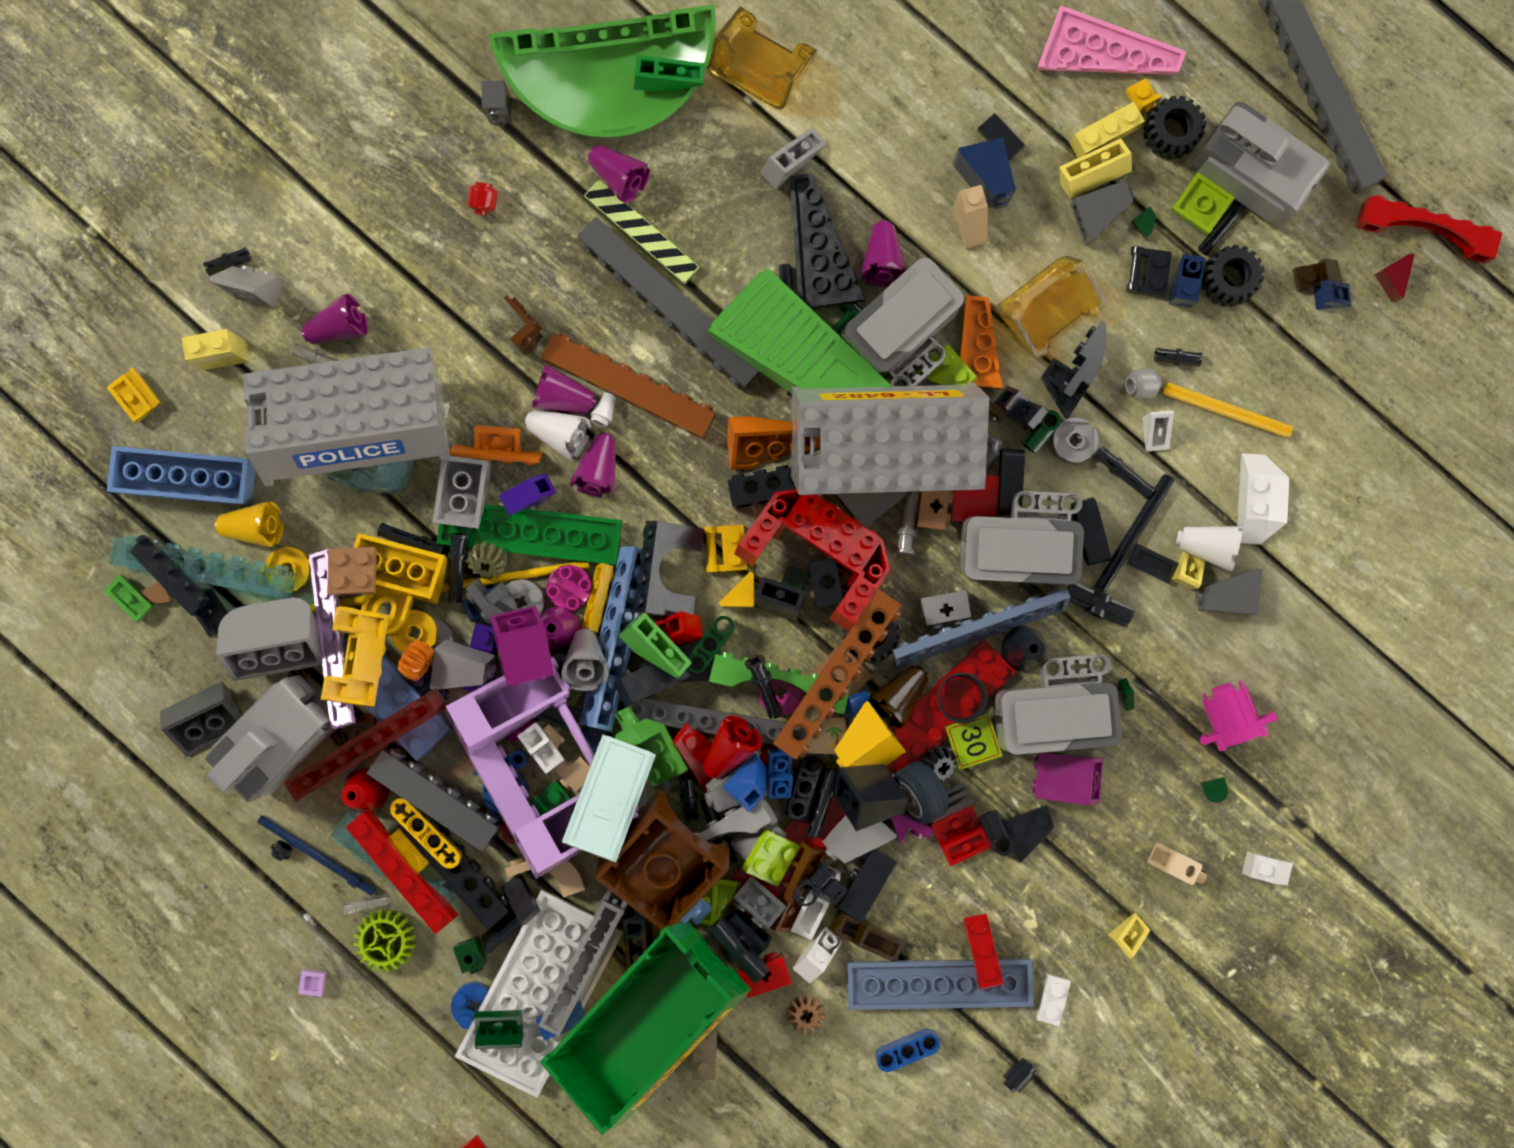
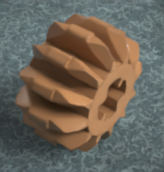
[787,994,826,1035]

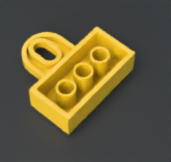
[353,533,451,636]

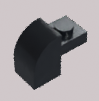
[994,386,1047,430]

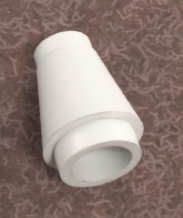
[590,393,616,428]

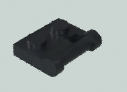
[1126,246,1172,298]

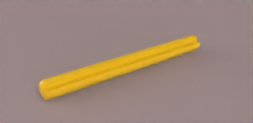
[1162,383,1293,438]

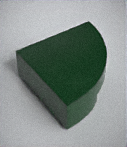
[1131,206,1155,239]
[1118,678,1134,711]

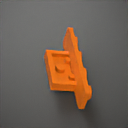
[449,425,543,465]

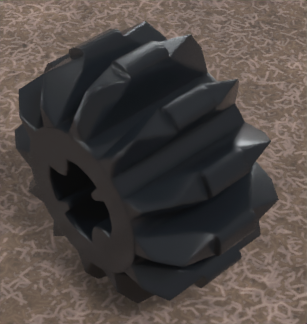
[920,744,959,784]

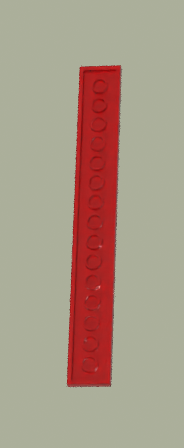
[729,639,1016,918]

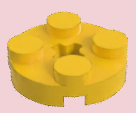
[264,547,311,592]
[391,610,438,653]

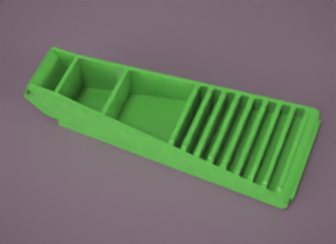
[707,268,892,394]

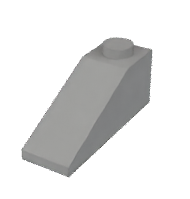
[760,128,827,189]

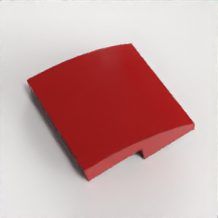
[951,475,1000,522]
[930,805,991,867]

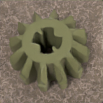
[468,541,507,579]

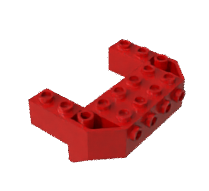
[734,489,890,631]

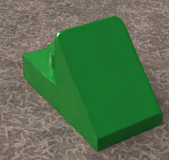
[528,780,571,816]

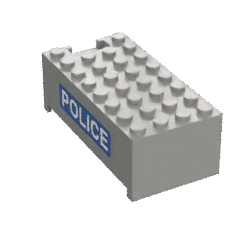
[243,347,450,486]

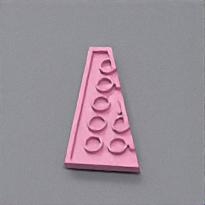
[1036,6,1186,75]

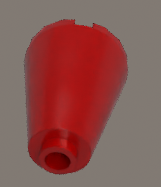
[703,715,762,779]
[341,768,389,813]

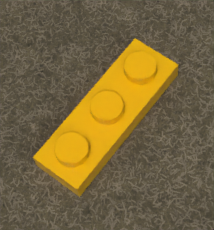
[581,563,614,632]

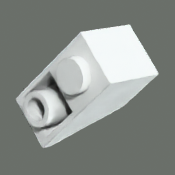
[792,926,843,983]

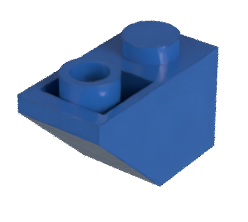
[723,754,767,813]

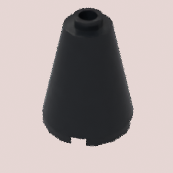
[1001,626,1047,671]

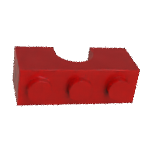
[963,913,1004,991]

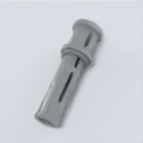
[895,491,920,556]

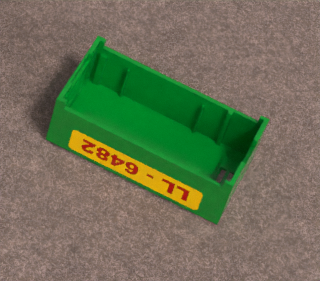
[540,921,751,1135]

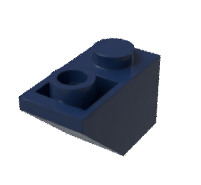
[1169,254,1206,308]

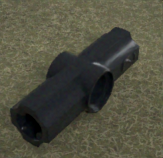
[1067,583,1135,627]
[707,917,769,983]

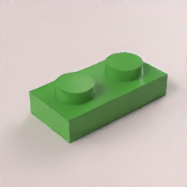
[104,575,155,622]

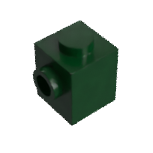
[453,935,488,975]

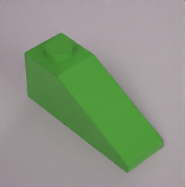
[618,612,692,678]

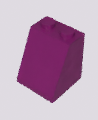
[490,606,554,686]
[1032,752,1103,805]

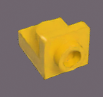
[1125,78,1162,113]

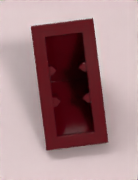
[1375,253,1415,302]

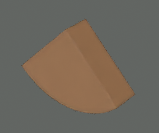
[141,582,174,603]

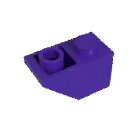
[499,473,557,516]

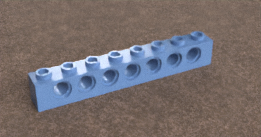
[579,546,641,732]

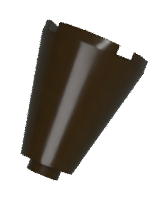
[869,665,928,729]

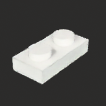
[1036,974,1071,1026]

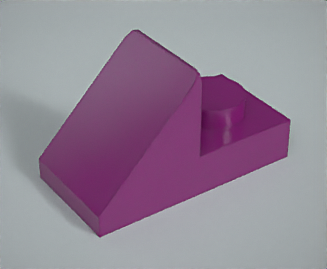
[890,814,933,844]

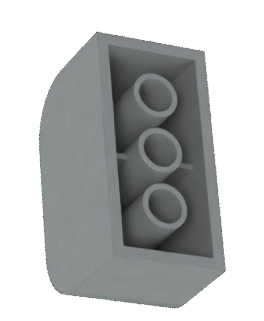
[216,598,322,681]

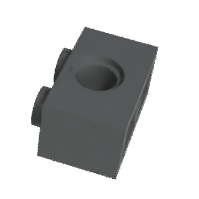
[482,80,512,126]

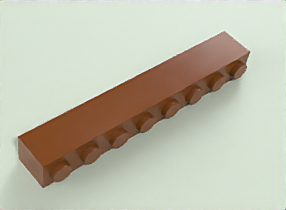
[541,333,716,440]

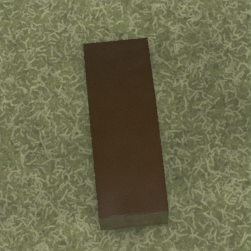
[829,909,905,962]

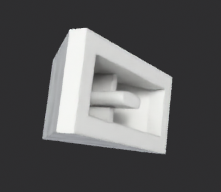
[1142,410,1174,451]

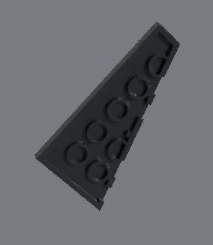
[790,173,866,309]

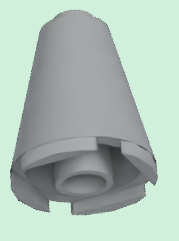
[561,629,609,691]

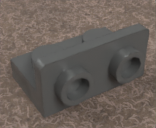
[733,876,786,929]

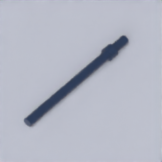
[257,815,376,896]

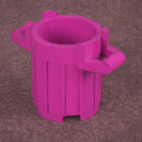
[1200,680,1278,751]

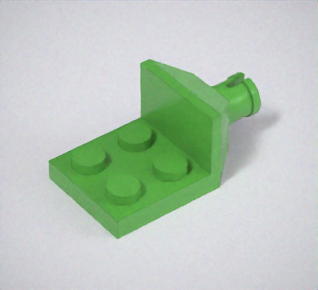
[614,705,688,787]

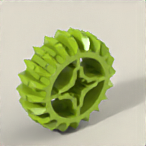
[353,909,416,972]

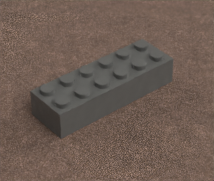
[367,747,505,852]

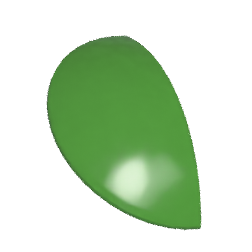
[489,5,716,138]

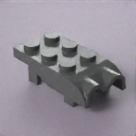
[466,578,515,624]

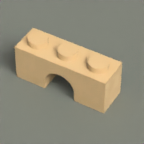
[541,723,590,792]

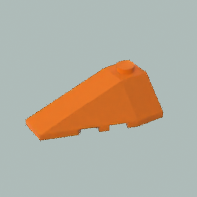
[727,416,820,470]

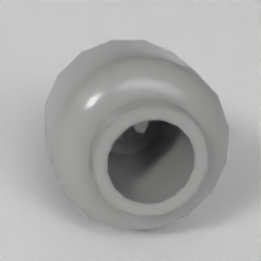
[1125,368,1161,399]

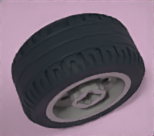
[894,761,949,824]

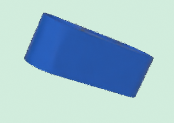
[875,1028,941,1072]

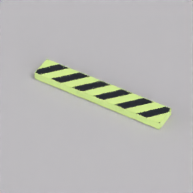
[584,179,699,285]

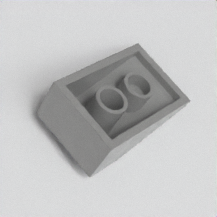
[209,265,283,308]
[432,456,492,529]

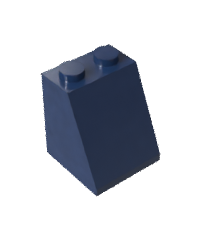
[953,137,1016,209]

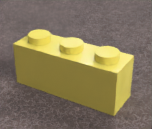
[1069,102,1144,158]
[1059,139,1132,200]

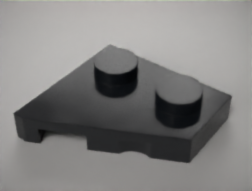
[1040,358,1086,419]
[1003,805,1055,863]

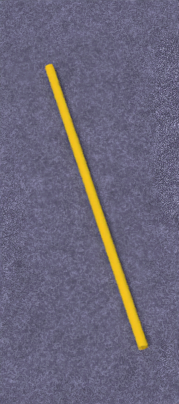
[309,561,590,613]

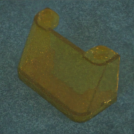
[708,6,817,110]
[996,256,1108,359]

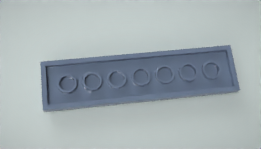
[893,589,1070,670]
[847,958,1033,1010]

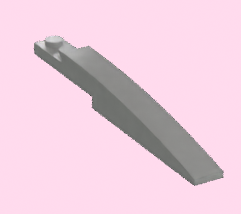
[538,888,627,1036]

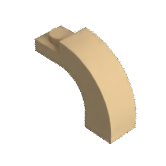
[505,857,588,897]

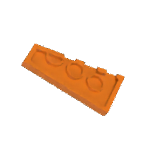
[960,295,1003,390]

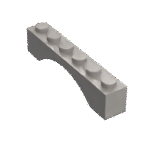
[694,797,778,843]

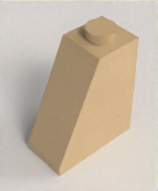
[953,185,988,249]

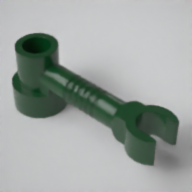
[832,303,863,334]

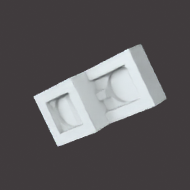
[517,722,565,774]

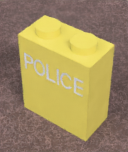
[181,329,249,370]

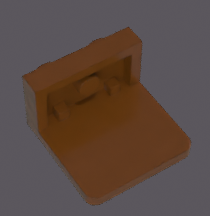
[504,295,543,355]

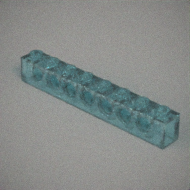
[109,534,297,599]

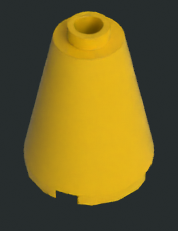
[215,502,284,547]

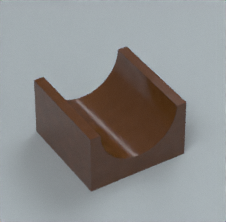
[594,789,730,930]

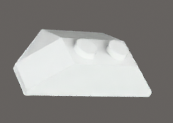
[1237,453,1289,545]

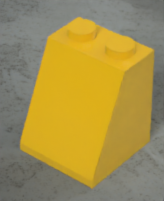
[834,701,906,768]

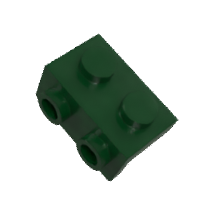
[474,1010,523,1049]

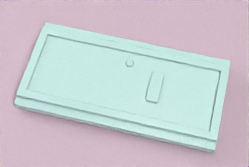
[562,735,656,863]

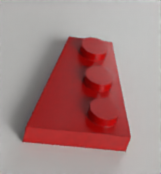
[672,723,713,793]

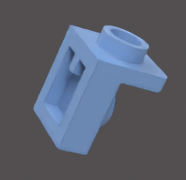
[680,898,711,925]

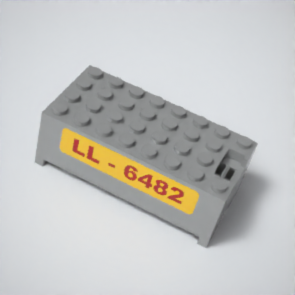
[791,382,989,495]

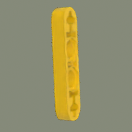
[390,798,462,869]

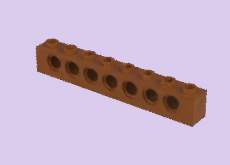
[773,589,902,760]

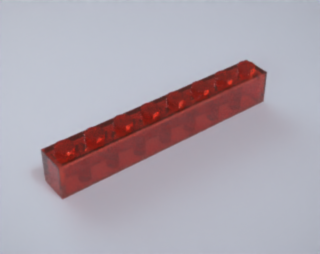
[284,688,447,802]

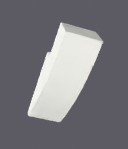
[791,866,841,940]

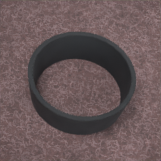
[937,672,988,723]

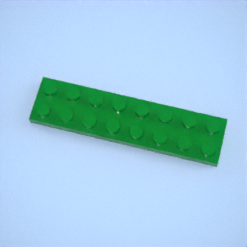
[436,504,623,565]

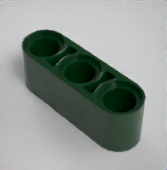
[688,616,734,674]

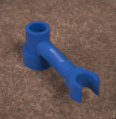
[470,749,529,775]

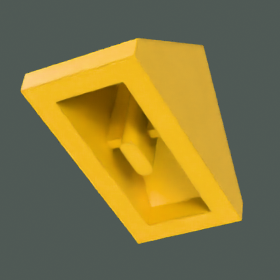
[718,571,754,607]

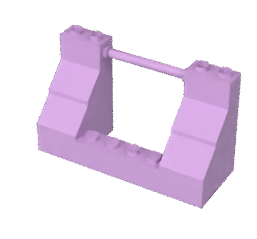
[446,657,639,879]

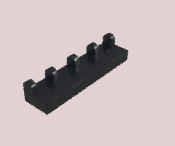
[129,535,211,616]

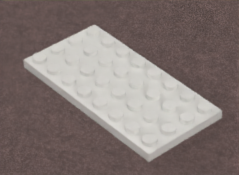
[455,889,623,1098]

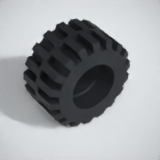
[1143,96,1206,160]
[1201,245,1265,307]
[842,612,901,662]

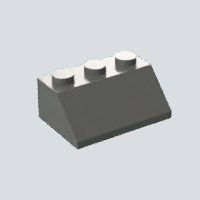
[160,682,243,757]

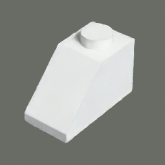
[1242,851,1293,886]

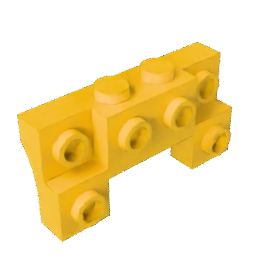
[321,606,389,707]

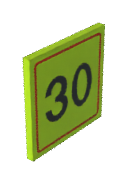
[945,712,1002,770]

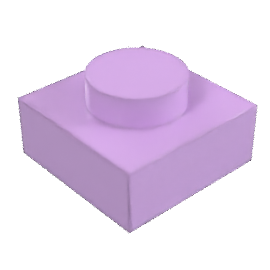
[298,969,327,997]

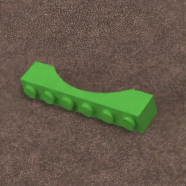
[709,652,850,715]

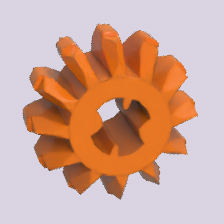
[398,640,434,681]

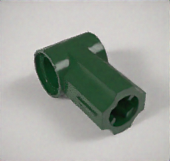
[1020,410,1061,454]

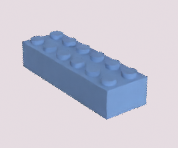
[107,446,256,506]
[345,636,453,761]

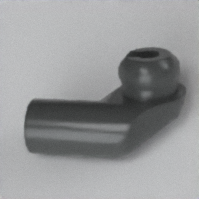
[986,436,1003,470]

